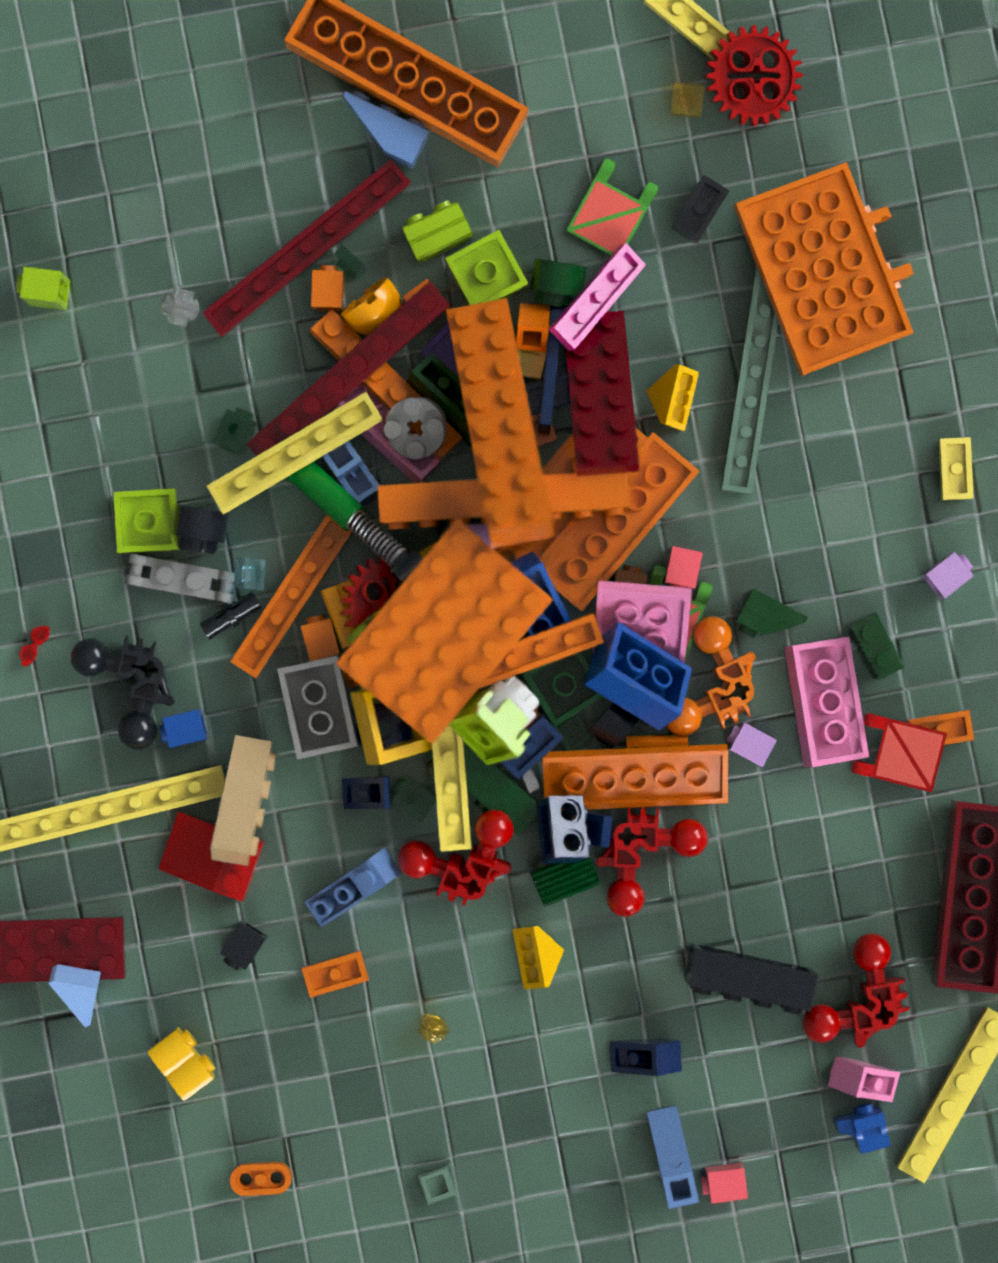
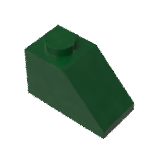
[734,589,808,638]

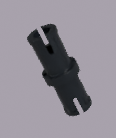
[200,592,262,640]

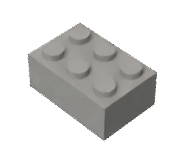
[277,656,359,760]

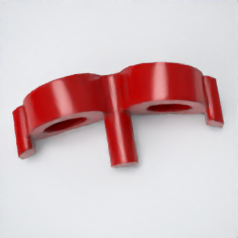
[19,625,51,667]

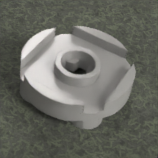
[384,397,447,460]

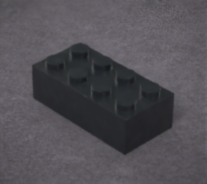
[684,943,818,1015]

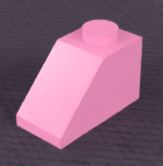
[828,1056,900,1102]

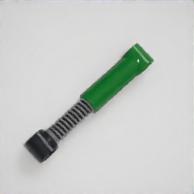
[285,462,423,584]

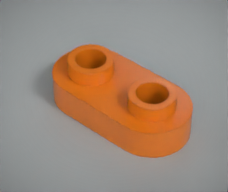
[230,1161,292,1196]

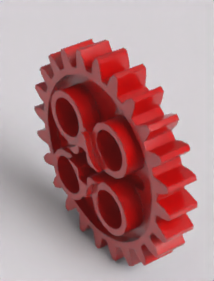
[703,25,803,127]
[339,557,397,629]

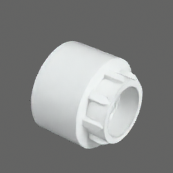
[485,676,539,735]

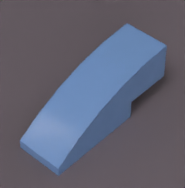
[322,441,380,507]

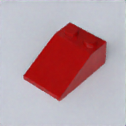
[158,811,265,902]

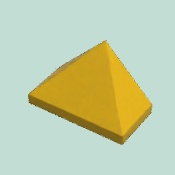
[646,364,699,431]
[512,926,564,989]

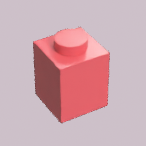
[663,546,703,590]
[701,1163,748,1204]

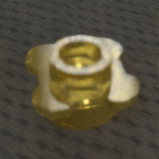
[418,1014,450,1043]

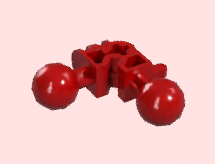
[597,807,708,917]
[397,809,514,907]
[802,933,910,1048]

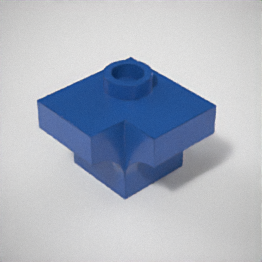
[833,1103,891,1154]

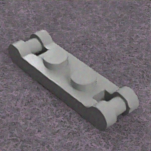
[124,554,238,603]

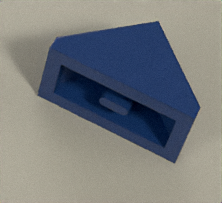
[342,776,391,809]

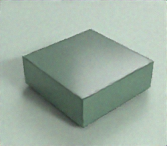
[418,1165,457,1205]

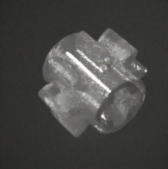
[161,287,199,327]

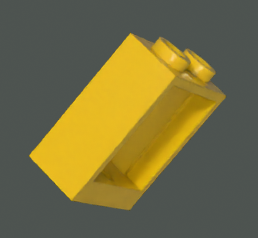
[350,685,432,765]

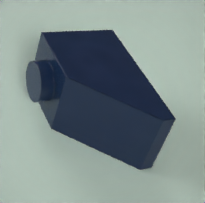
[610,1039,682,1076]

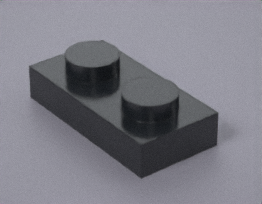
[671,175,730,244]

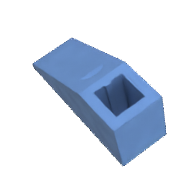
[343,91,429,170]
[304,847,402,927]
[647,1105,699,1209]

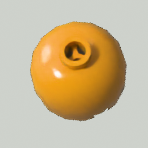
[341,277,402,335]

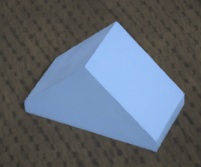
[49,964,101,1028]

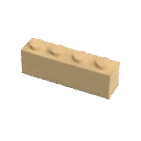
[211,735,277,866]

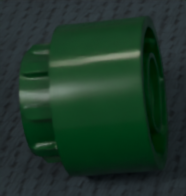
[530,258,587,308]

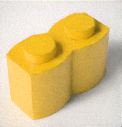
[147,1027,216,1101]

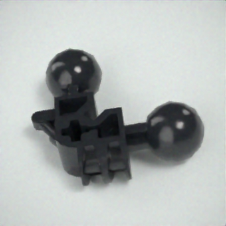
[71,635,175,749]

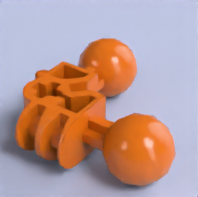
[666,616,756,736]

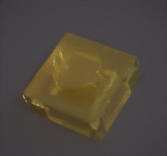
[670,82,704,118]

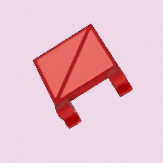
[851,713,947,793]

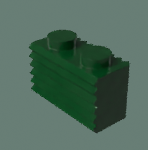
[846,612,905,680]
[530,849,601,907]

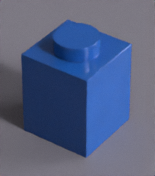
[159,709,209,748]

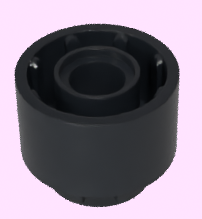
[172,505,229,554]

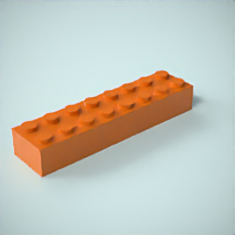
[284,0,529,168]
[446,298,554,548]
[378,473,630,530]

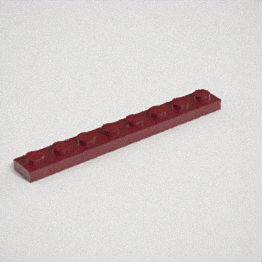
[202,159,411,338]
[246,281,451,456]

